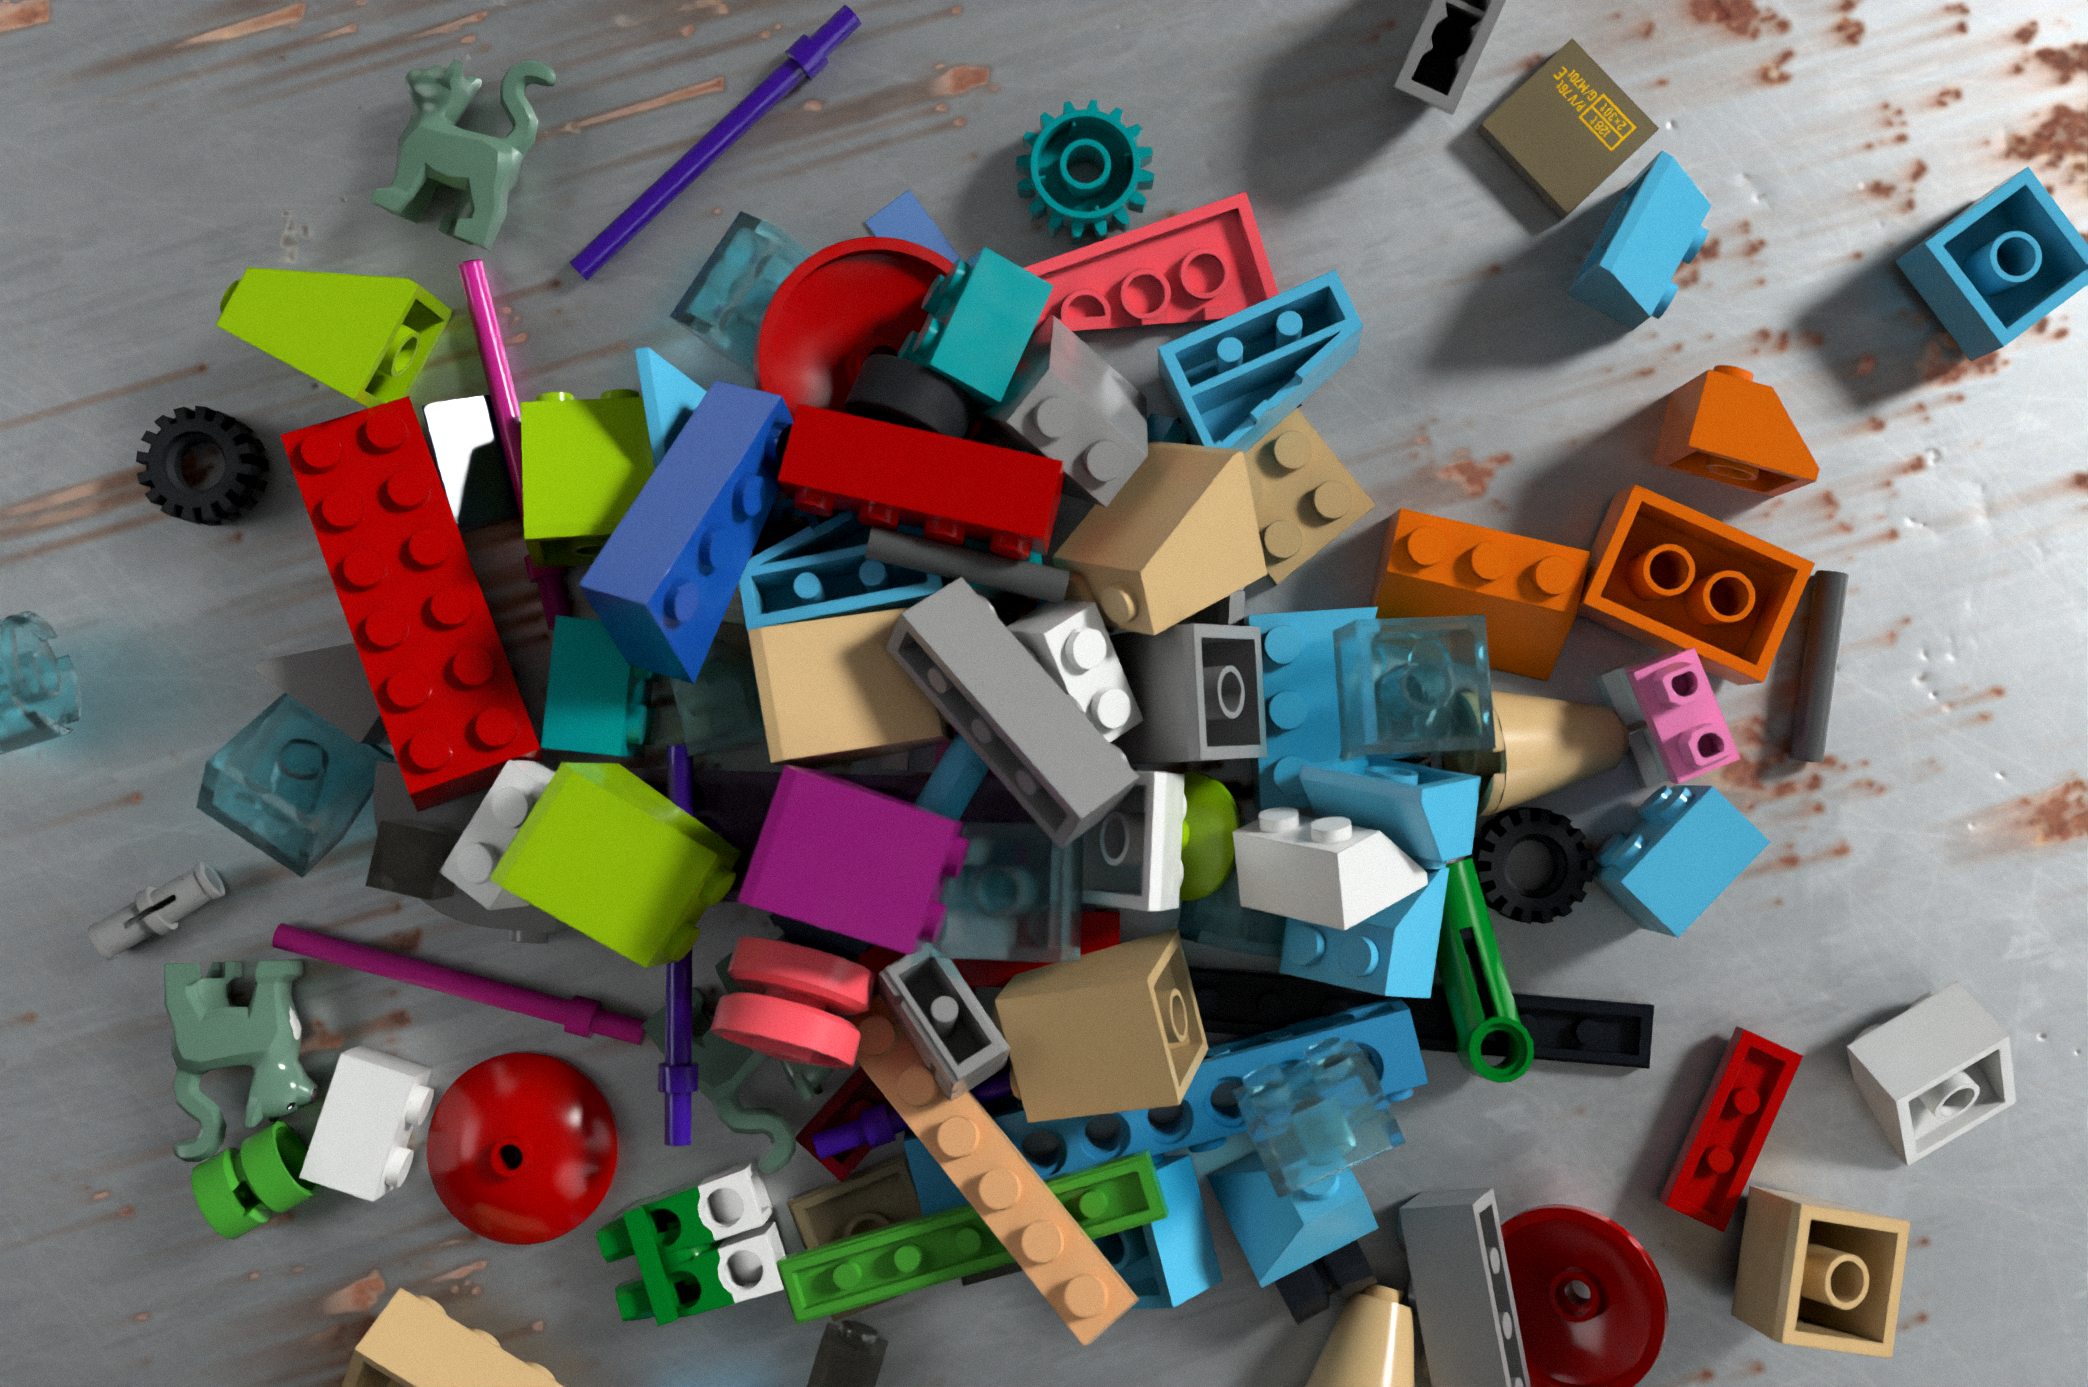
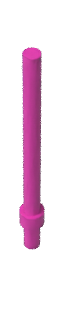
[458,259,572,630]
[272,923,647,1046]

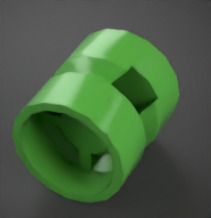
[191,1121,320,1240]

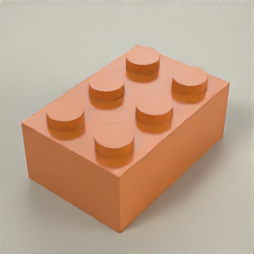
[1577,484,1815,686]

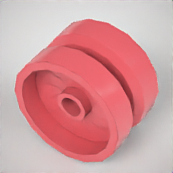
[710,937,877,1070]

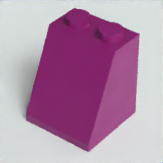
[737,765,970,955]

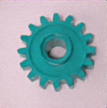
[1016,100,1154,245]

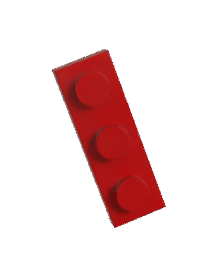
[1658,1026,1803,1233]

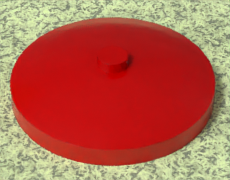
[753,237,992,444]

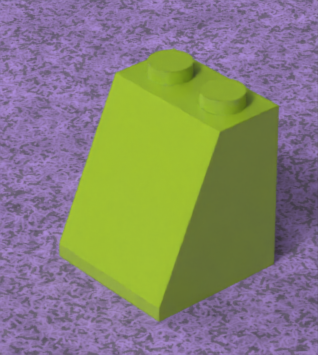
[216,267,454,408]
[521,389,655,568]
[489,762,742,968]

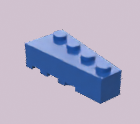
[578,380,793,684]

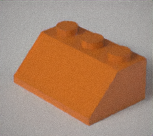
[1368,508,1591,681]

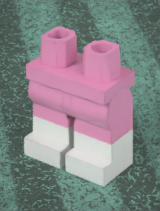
[1595,648,1741,788]

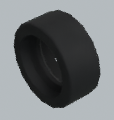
[845,354,978,440]

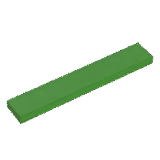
[776,1149,1169,1325]

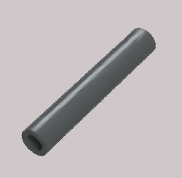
[865,525,1069,604]
[1790,570,1849,763]

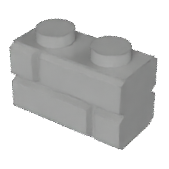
[878,940,1010,1101]

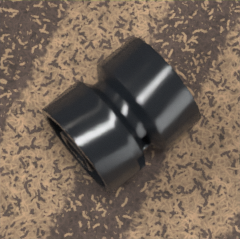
[1275,1240,1378,1325]

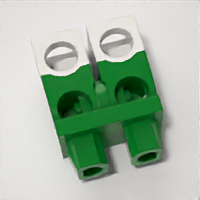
[596,1157,787,1326]

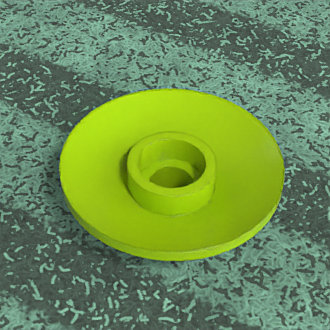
[1178,772,1242,901]

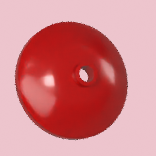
[427,1051,620,1245]
[1501,1204,1669,1387]

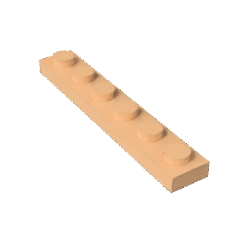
[849,995,1140,1346]

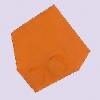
[1651,365,1820,498]

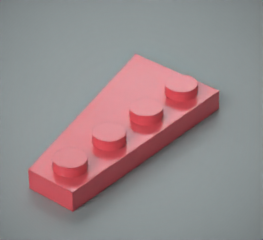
[1023,191,1279,335]

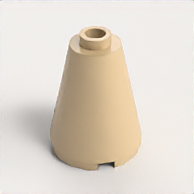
[1440,687,1629,816]
[1305,1284,1414,1387]

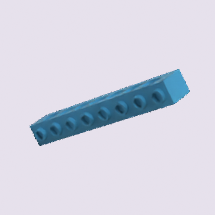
[903,997,1429,1215]

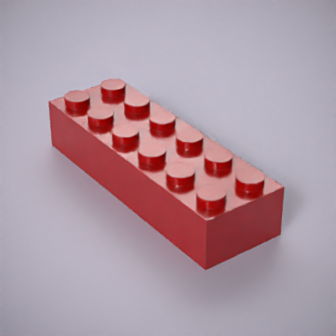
[280,396,543,812]

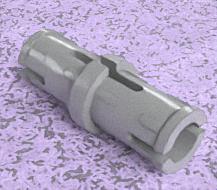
[88,861,225,960]

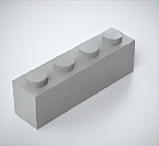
[886,577,1139,850]
[1396,1188,1531,1387]

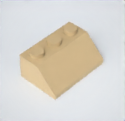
[342,1287,564,1387]

